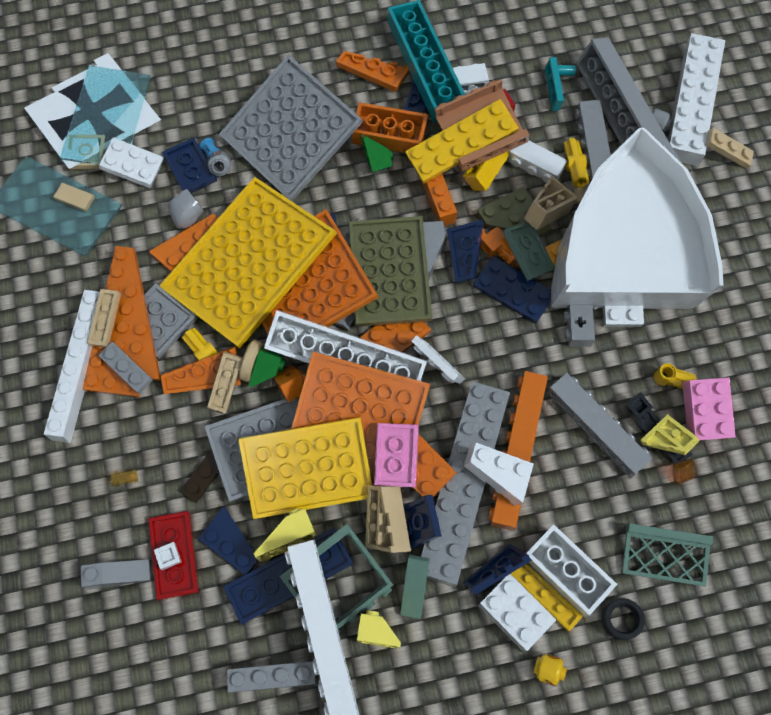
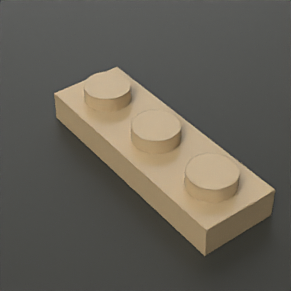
[706,128,754,168]
[87,289,121,348]
[207,352,243,413]

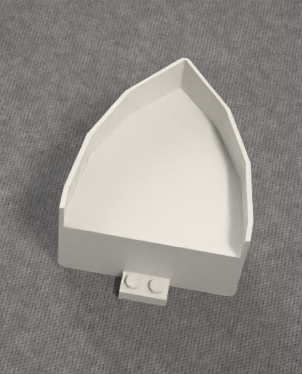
[551,128,724,327]

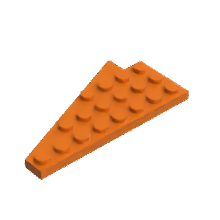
[83,246,161,398]

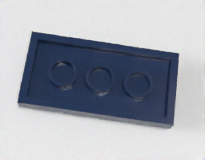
[473,256,551,324]

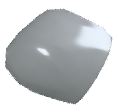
[168,189,204,229]

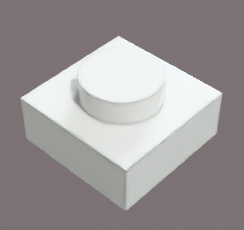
[154,542,182,570]

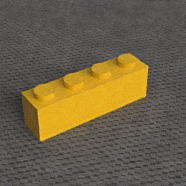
[463,150,511,191]

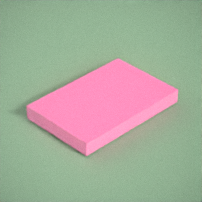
[374,423,419,487]

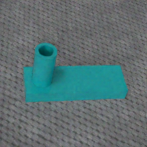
[545,57,576,111]

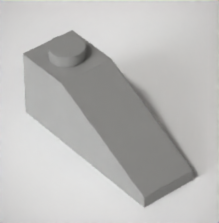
[423,221,448,280]
[81,560,151,590]

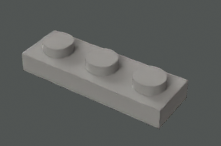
[98,342,153,394]

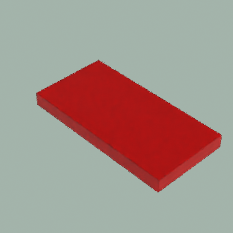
[148,511,199,601]

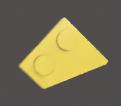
[641,414,699,455]

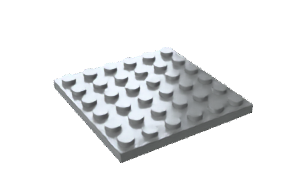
[219,54,363,201]

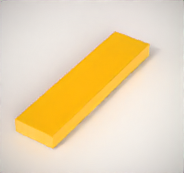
[511,564,583,632]

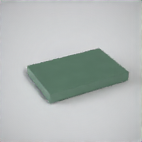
[502,222,555,281]

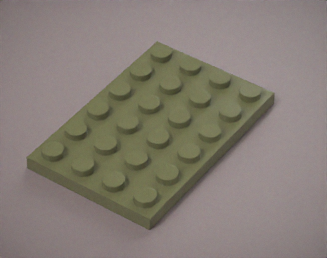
[349,216,432,327]

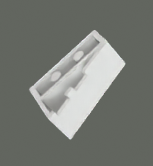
[464,443,533,506]

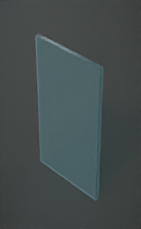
[60,65,151,165]
[0,156,122,257]

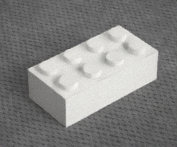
[527,524,617,617]

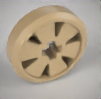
[239,339,263,382]

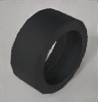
[602,598,645,640]

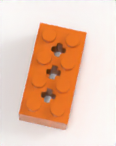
[352,102,428,153]

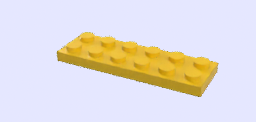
[405,99,519,184]

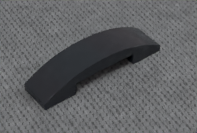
[625,392,692,467]

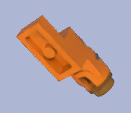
[480,227,520,269]

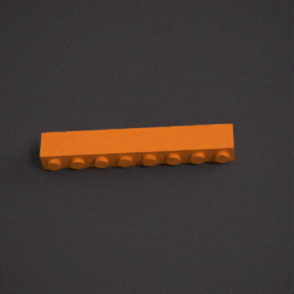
[488,371,548,531]

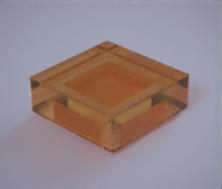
[673,459,696,485]

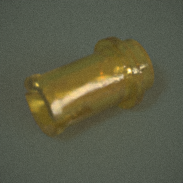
[111,469,138,487]

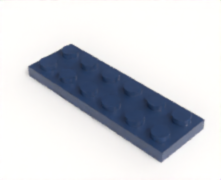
[223,527,354,625]

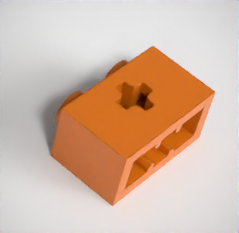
[273,364,306,403]

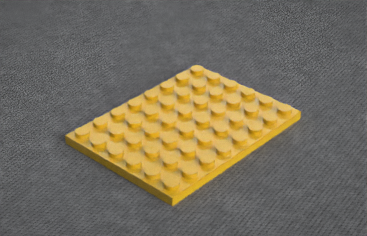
[159,177,337,349]

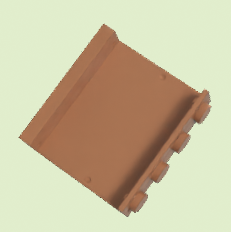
[435,79,529,171]

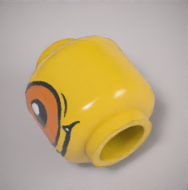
[534,653,567,686]

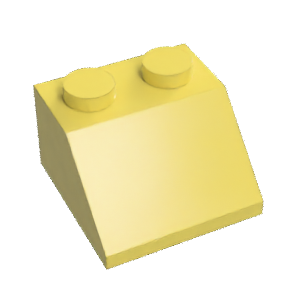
[357,610,401,649]

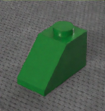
[359,134,394,172]
[248,345,286,387]

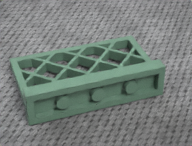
[621,523,713,587]

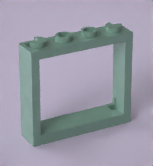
[279,524,393,633]

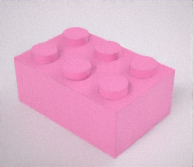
[682,378,736,440]

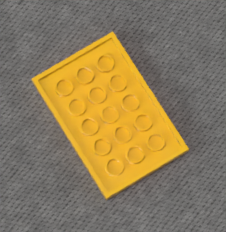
[238,417,372,519]

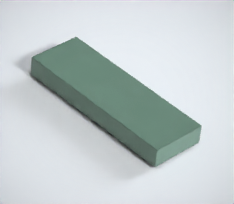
[400,555,430,619]

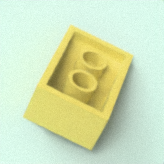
[254,508,317,563]

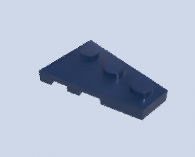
[447,220,484,283]
[463,543,532,595]

